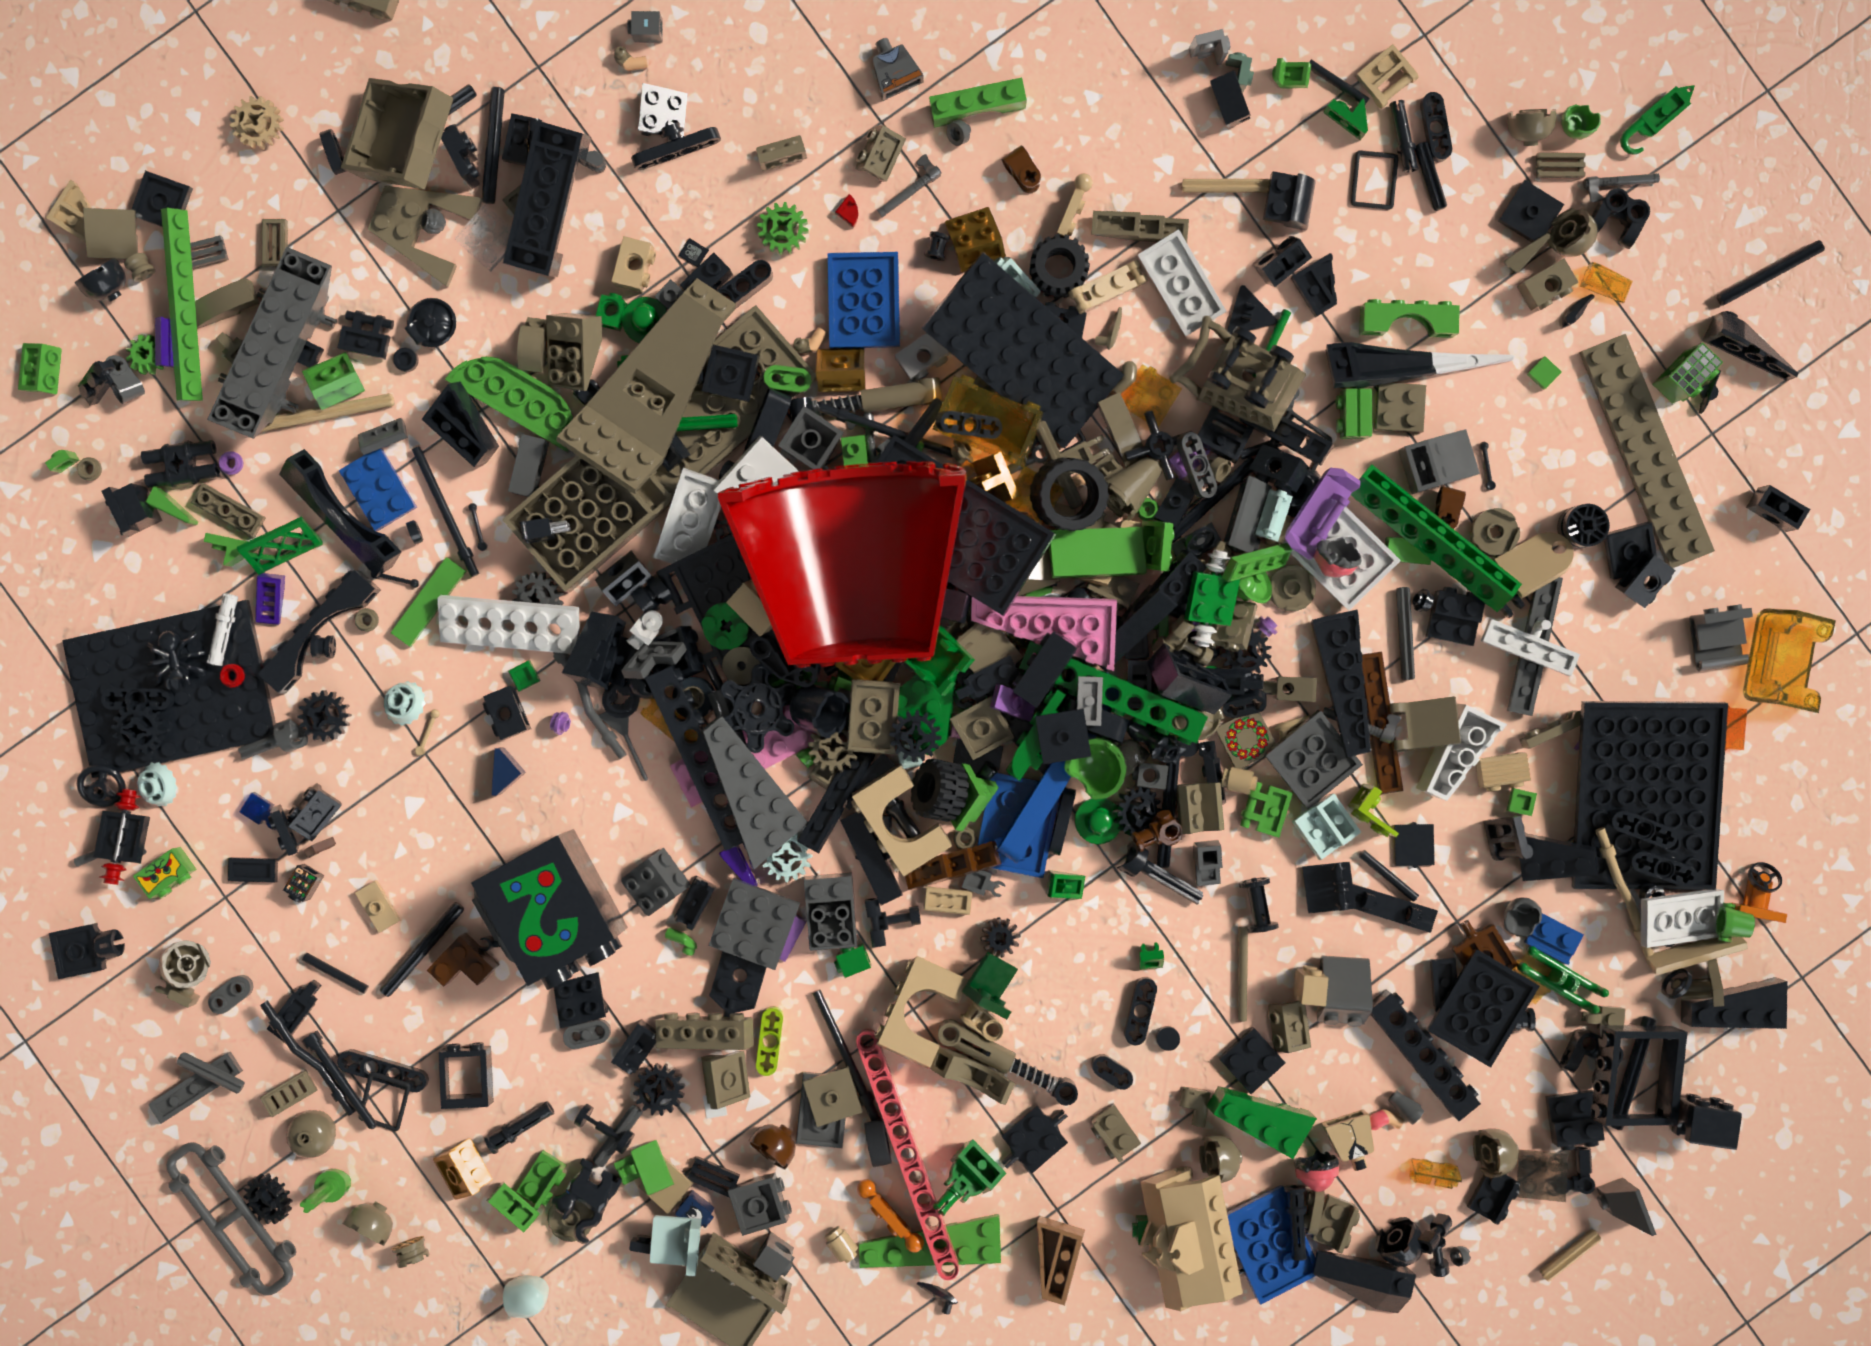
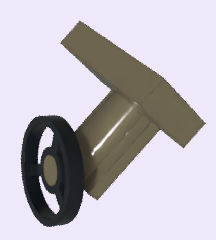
[1661,959,1724,1007]

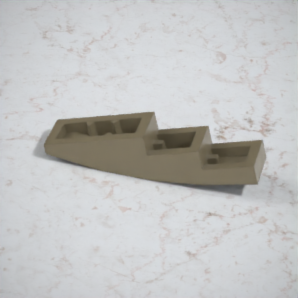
[1091,210,1189,244]

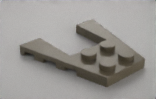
[368,186,482,287]

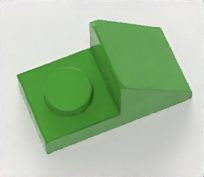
[204,533,260,567]

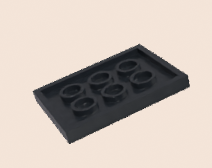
[1427,948,1540,1068]

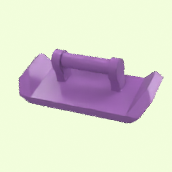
[1285,467,1361,560]

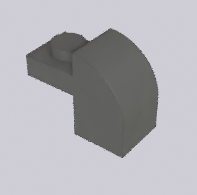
[1193,840,1223,886]

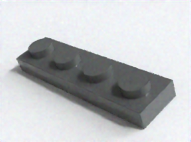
[148,1051,243,1124]

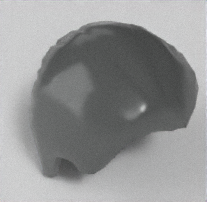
[1503,897,1542,937]

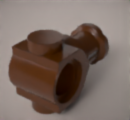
[1131,810,1182,852]

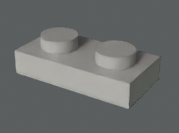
[1077,676,1103,726]

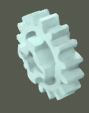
[763,832,813,882]

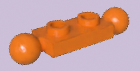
[857,1179,924,1253]

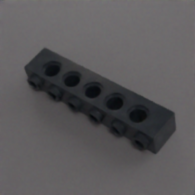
[1370,990,1481,1122]

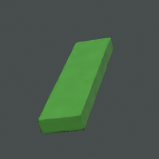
[1222,543,1293,582]
[391,557,467,647]

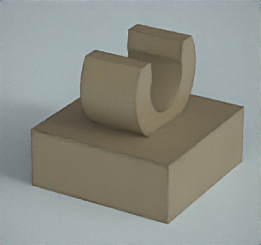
[1095,452,1124,480]

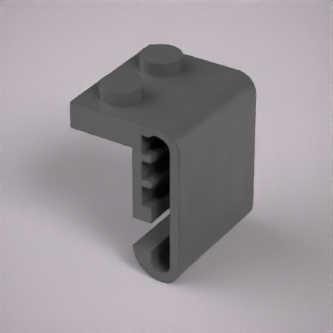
[1689,604,1753,671]
[1317,955,1373,1027]

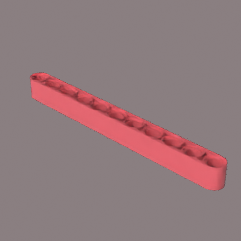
[856,1029,959,1281]

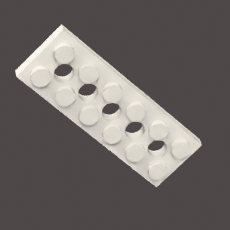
[437,595,580,654]

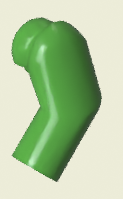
[665,928,697,956]

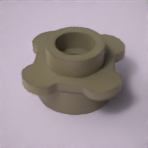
[951,439,973,463]

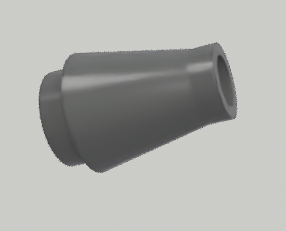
[1388,1090,1424,1125]

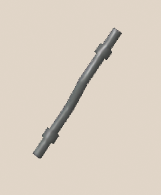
[553,652,627,760]

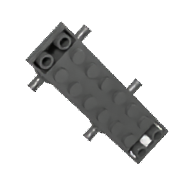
[207,246,337,439]

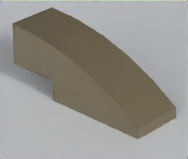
[195,278,260,329]
[1097,392,1147,468]

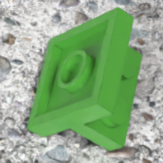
[302,352,365,410]
[950,763,999,831]

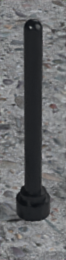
[301,1030,377,1130]

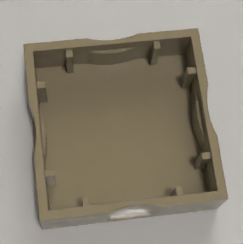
[341,78,453,190]

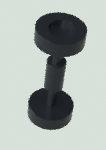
[574,1103,635,1154]

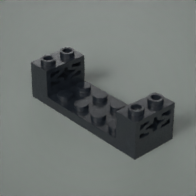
[503,120,591,277]

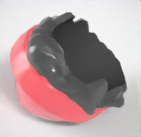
[1314,538,1362,578]

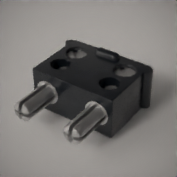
[519,518,570,544]

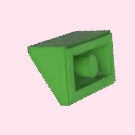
[631,1140,674,1196]

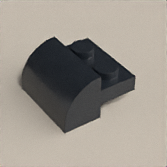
[1263,171,1316,231]

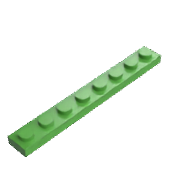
[161,208,203,401]

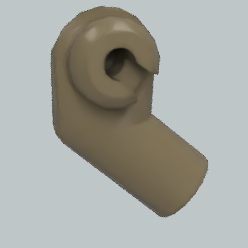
[1113,361,1137,394]

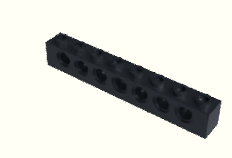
[645,664,742,851]

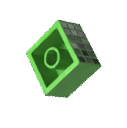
[1652,342,1723,404]

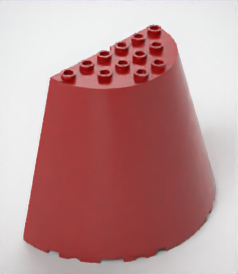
[717,461,967,668]

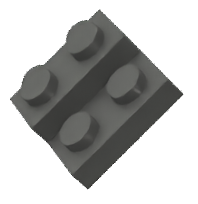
[728,1172,792,1236]

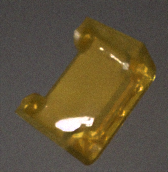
[932,374,1043,468]
[1743,608,1836,713]

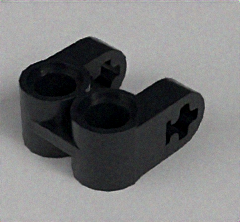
[1591,188,1651,249]
[1560,1028,1624,1084]

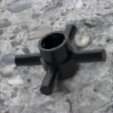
[1124,410,1193,481]

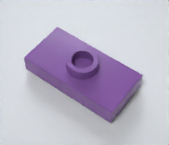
[990,684,1035,722]

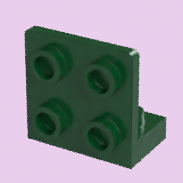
[961,952,1018,1020]

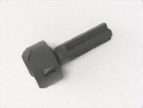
[238,718,308,760]

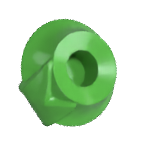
[1237,572,1272,603]

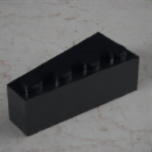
[1681,977,1788,1029]

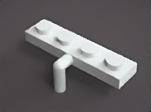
[1481,619,1580,676]

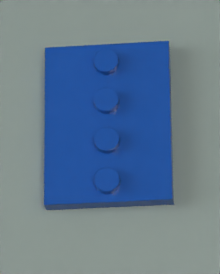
[827,252,900,349]
[977,773,1060,878]
[1227,1185,1315,1305]

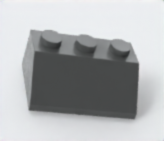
[1223,476,1272,554]

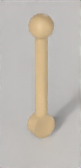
[415,709,440,755]

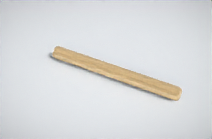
[261,393,395,432]

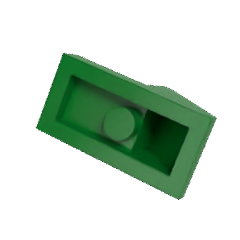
[1323,98,1368,141]

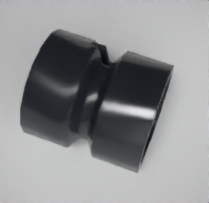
[631,574,673,613]

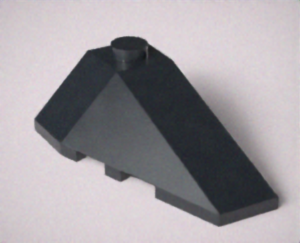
[1702,311,1799,381]

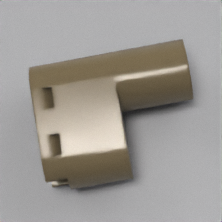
[1179,1086,1211,1128]

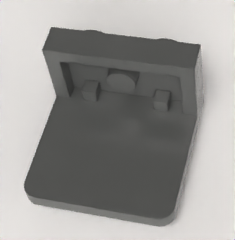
[621,848,691,916]

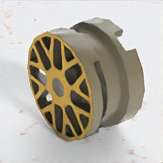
[392,1236,430,1268]

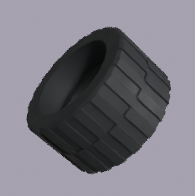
[1029,457,1109,531]

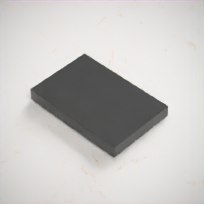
[795,1072,846,1148]

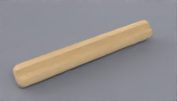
[1181,179,1270,193]

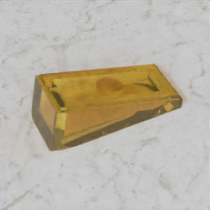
[1580,262,1633,303]

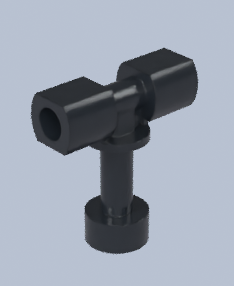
[864,897,921,948]
[1418,1213,1452,1277]

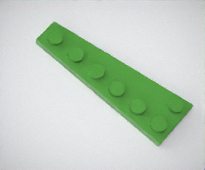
[859,1214,1001,1268]

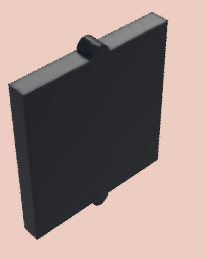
[1394,822,1435,868]

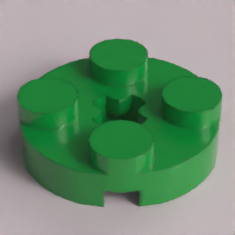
[702,602,750,650]

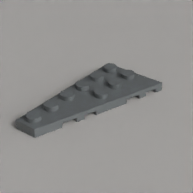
[701,715,808,869]

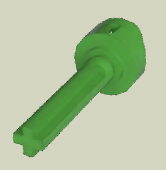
[300,1168,351,1213]

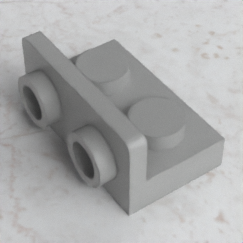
[1188,29,1231,65]

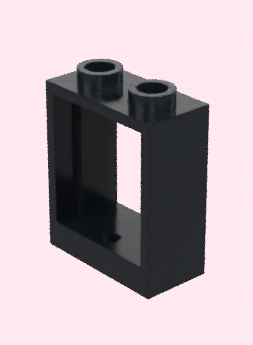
[438,1042,494,1109]

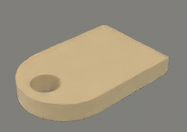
[1494,532,1574,599]

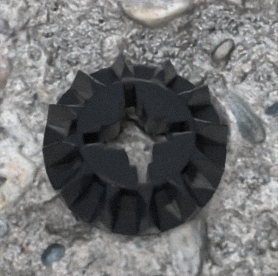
[602,682,641,719]

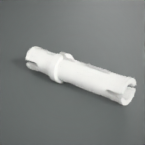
[207,593,238,666]

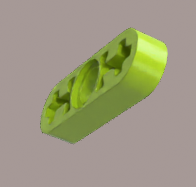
[756,1006,784,1076]

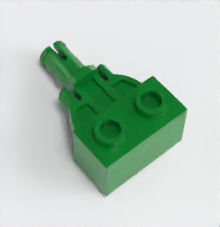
[933,1139,1007,1216]

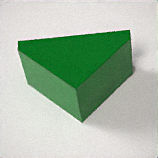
[1046,870,1086,899]

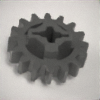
[512,571,564,623]

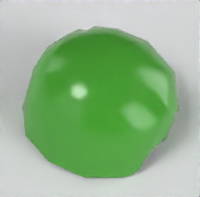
[1560,104,1601,140]

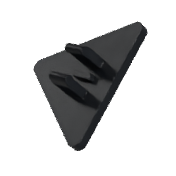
[1227,285,1277,335]

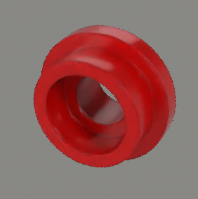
[220,664,245,687]

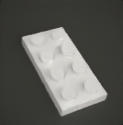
[1138,229,1227,337]
[653,468,721,564]
[1641,888,1724,948]

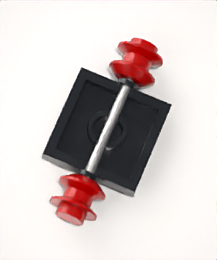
[93,789,150,885]

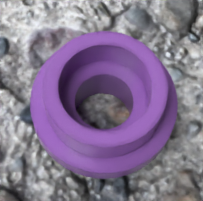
[219,451,244,475]
[1256,616,1278,637]
[550,711,571,735]

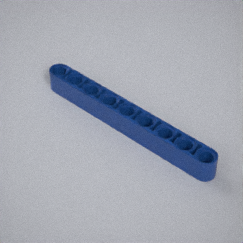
[997,672,1119,863]

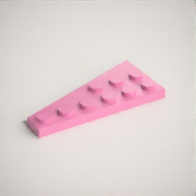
[971,596,1117,671]

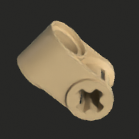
[959,1001,1004,1041]

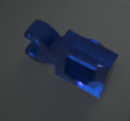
[239,792,277,830]

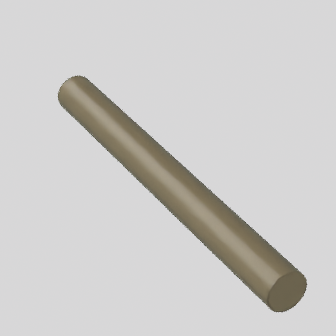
[1238,926,1248,1022]

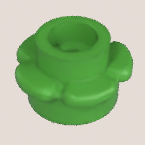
[1137,498,1159,521]

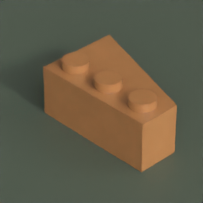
[1037,1216,1085,1306]

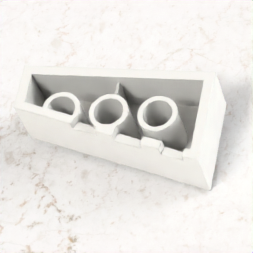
[1416,703,1507,801]

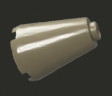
[1105,457,1162,521]

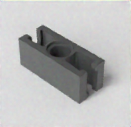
[508,434,550,497]

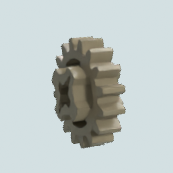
[808,724,857,773]

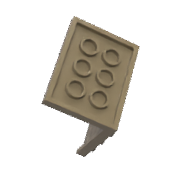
[666,1232,792,1346]

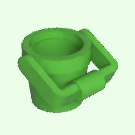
[1716,902,1755,942]

